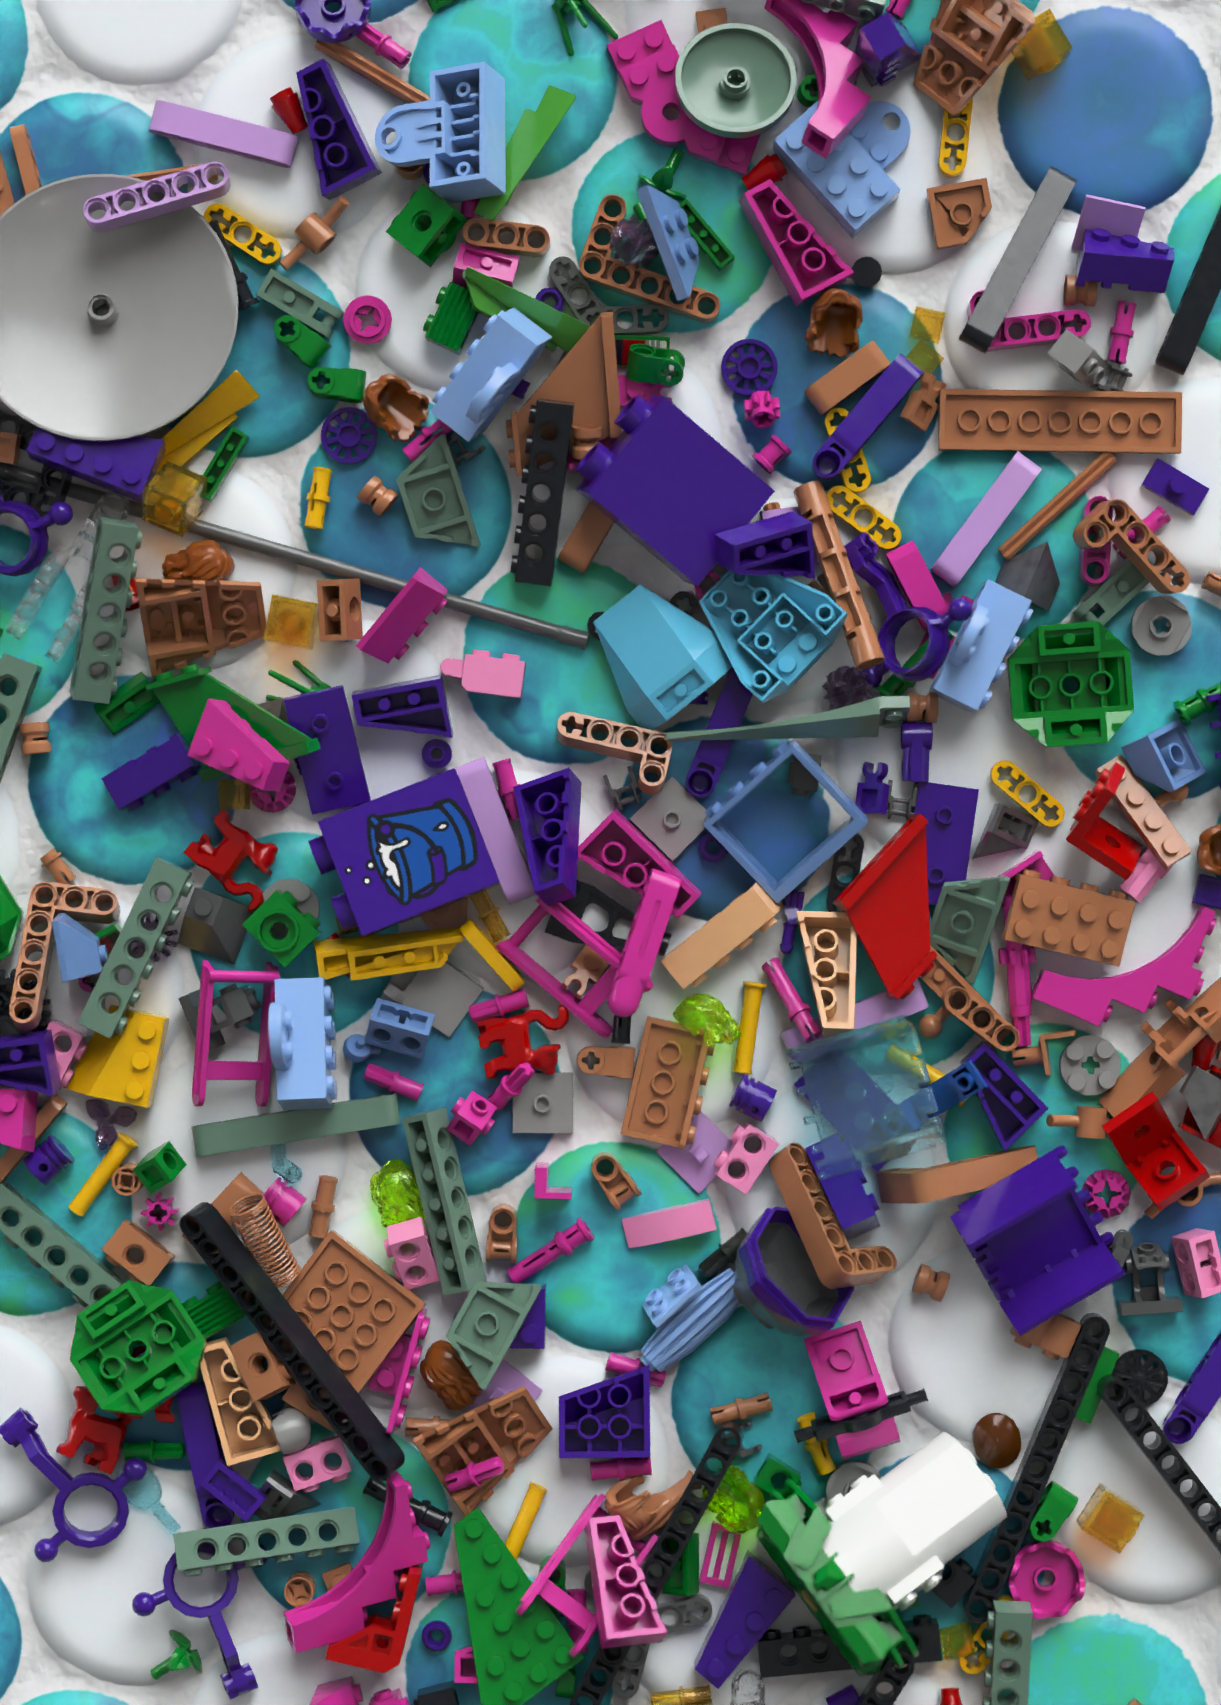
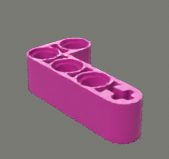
[967,290,1091,352]

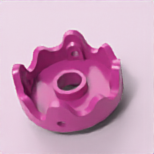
[1008,1540,1085,1619]

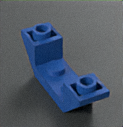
[876,1060,987,1145]

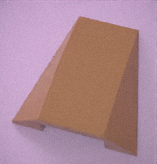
[913,0,1036,116]
[135,578,268,680]
[412,1386,553,1516]

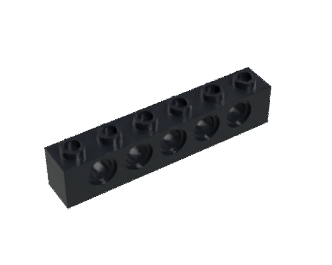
[510,398,575,586]
[757,1614,942,1678]

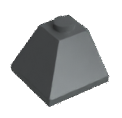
[178,887,254,965]

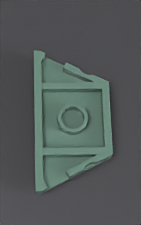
[396,434,481,547]
[930,876,1010,984]
[446,1282,543,1391]

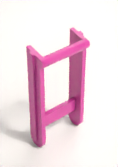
[495,897,653,1038]
[192,960,280,1107]
[515,1493,659,1657]

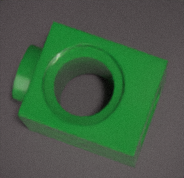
[133,1141,187,1194]
[753,1453,802,1499]

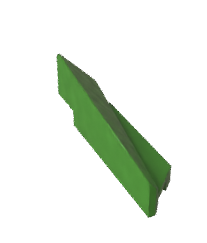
[474,85,576,221]
[461,267,590,353]

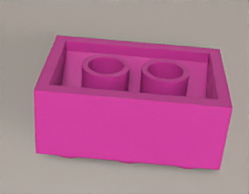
[356,567,448,664]

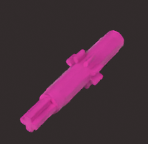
[998,894,1036,1047]

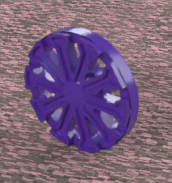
[721,339,778,396]
[321,407,378,464]

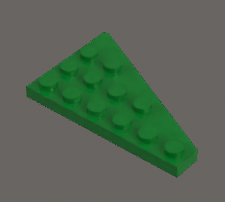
[453,1507,585,1705]

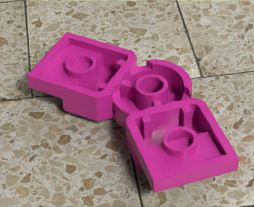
[606,20,761,176]

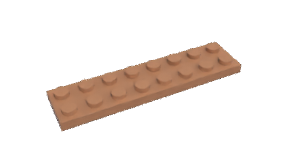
[938,389,1182,454]

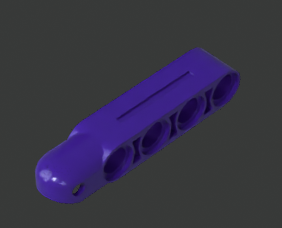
[812,353,924,480]
[685,667,753,798]
[1162,1331,1221,1444]
[176,1381,234,1528]

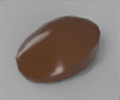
[972,1413,1021,1468]

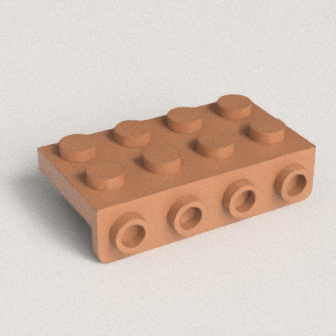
[1002,869,1135,966]
[621,1016,716,1150]

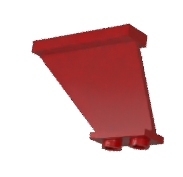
[833,813,938,1000]

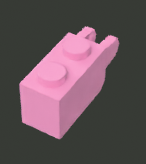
[439,649,526,699]

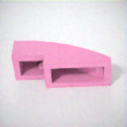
[621,1198,717,1249]

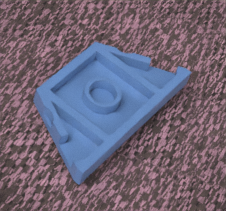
[636,185,699,301]

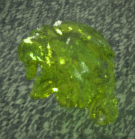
[673,993,741,1046]
[370,1159,425,1228]
[701,1464,765,1534]

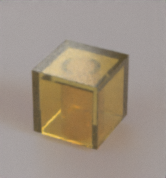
[1012,9,1073,81]
[142,461,208,537]
[263,594,319,651]
[1076,1483,1144,1553]

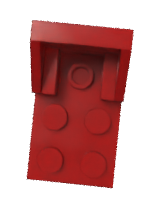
[325,1563,424,1673]

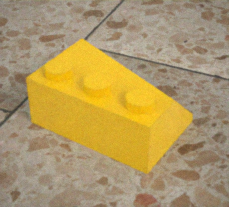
[63,1005,170,1108]

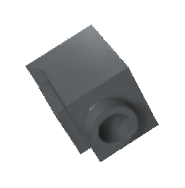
[787,754,822,797]

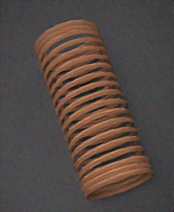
[229,1193,301,1288]

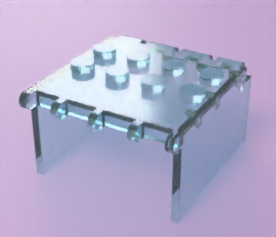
[786,1015,946,1180]

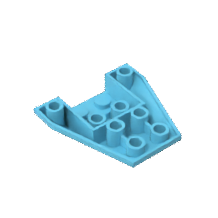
[699,571,848,703]
[593,584,733,730]

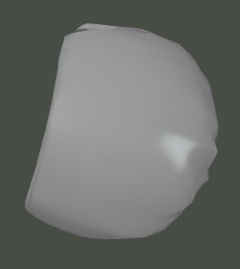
[271,1407,311,1454]

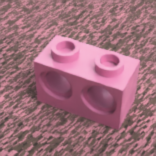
[46,1020,88,1090]
[713,1121,779,1195]
[384,1217,440,1290]
[1171,1228,1221,1298]
[283,1434,354,1493]

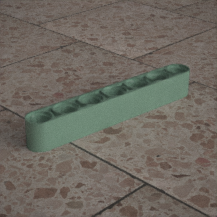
[191,1093,401,1157]

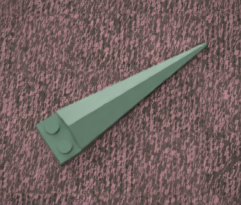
[665,696,910,741]

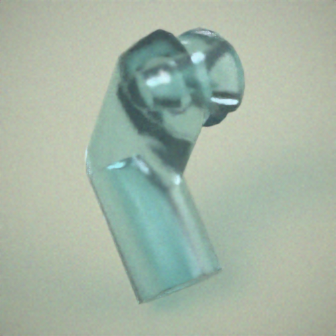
[271,1143,303,1184]

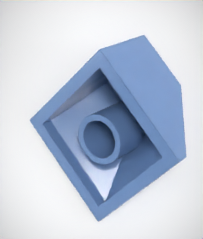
[1121,719,1207,792]
[52,913,108,982]

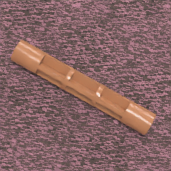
[793,481,885,670]

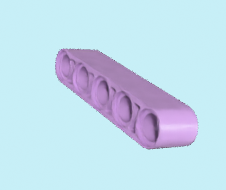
[148,100,298,168]
[83,162,231,232]
[930,451,1042,588]
[456,757,536,905]
[780,979,929,1060]

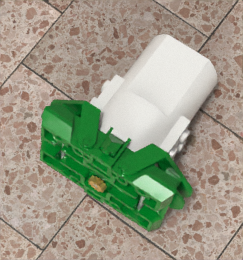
[756,1432,1007,1676]

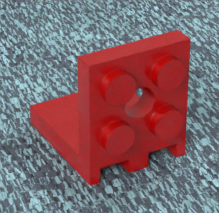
[1065,762,1143,880]
[1102,1092,1210,1211]

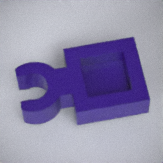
[855,762,890,815]

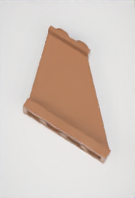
[506,312,622,476]

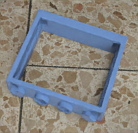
[703,739,868,904]

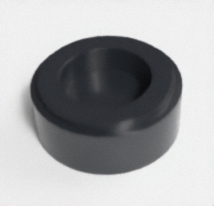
[851,257,882,289]

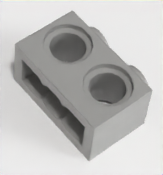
[1048,329,1107,389]

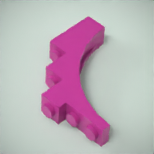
[764,0,871,159]
[1031,906,1217,1027]
[284,1471,430,1653]

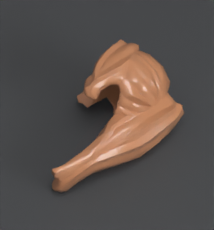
[605,1470,702,1541]

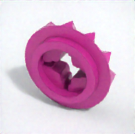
[344,296,392,345]
[248,770,296,813]
[1082,1169,1131,1218]

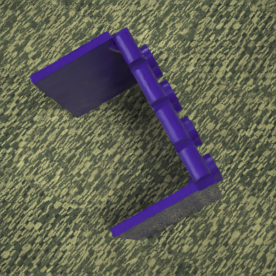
[950,1146,1126,1336]

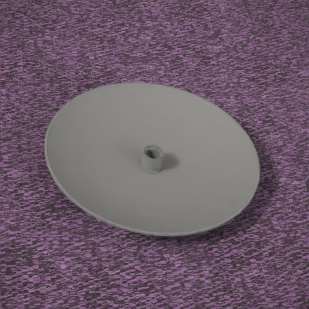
[0,174,239,441]

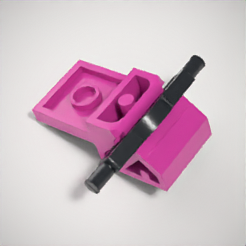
[794,1320,928,1460]

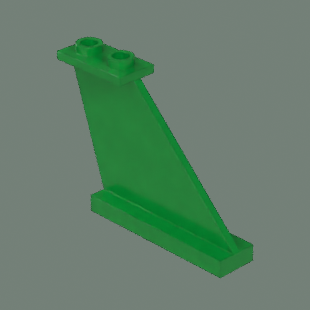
[145,663,321,782]

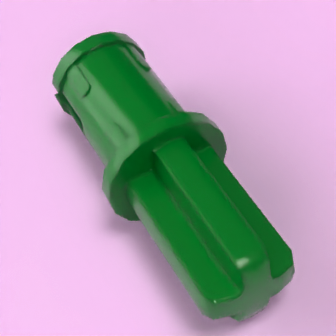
[123,1439,185,1464]

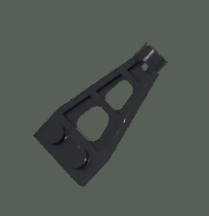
[545,880,672,957]

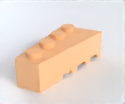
[660,882,784,990]
[797,911,857,1040]
[200,1337,281,1466]

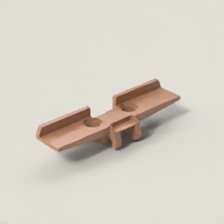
[1098,977,1221,1117]

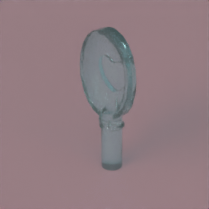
[116,1463,181,1535]

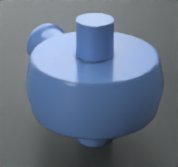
[343,1034,381,1063]

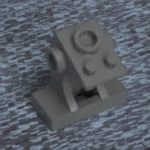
[178,983,262,1051]
[1117,1242,1183,1316]

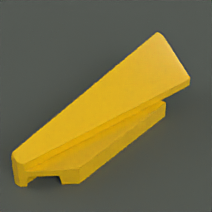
[156,370,260,477]
[313,928,464,981]

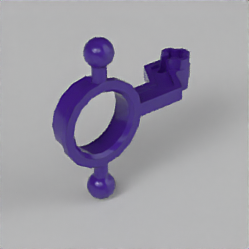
[0,493,73,577]
[844,532,972,689]
[0,1407,147,1562]
[132,1543,268,1700]

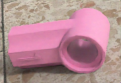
[1118,846,1172,903]

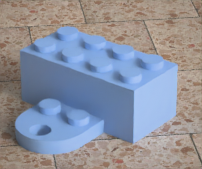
[375,61,506,203]
[772,101,910,239]
[430,307,552,442]
[929,579,1033,713]
[269,977,337,1110]

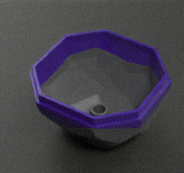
[733,1207,855,1336]

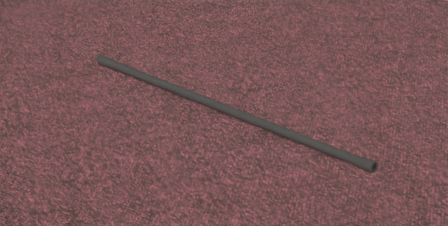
[0,462,589,650]

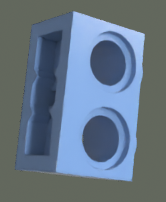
[365,998,435,1059]

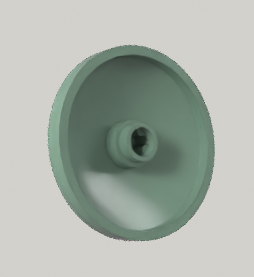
[675,23,797,138]

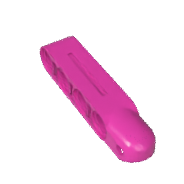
[607,868,681,1017]

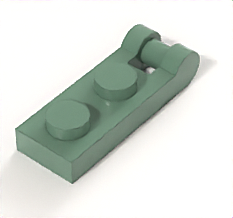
[256,269,344,339]
[1073,560,1149,625]

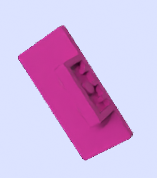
[368,1308,431,1434]

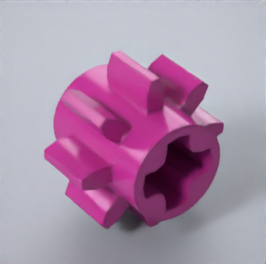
[744,391,780,428]
[141,1192,180,1231]

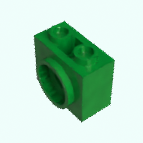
[386,184,468,268]
[242,890,322,967]

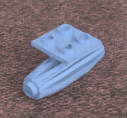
[640,1264,740,1372]

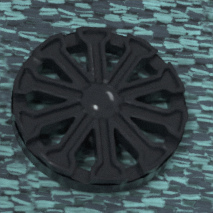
[1111,1349,1168,1406]

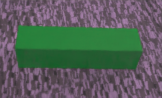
[679,199,735,271]
[194,427,250,502]
[1075,1346,1120,1424]

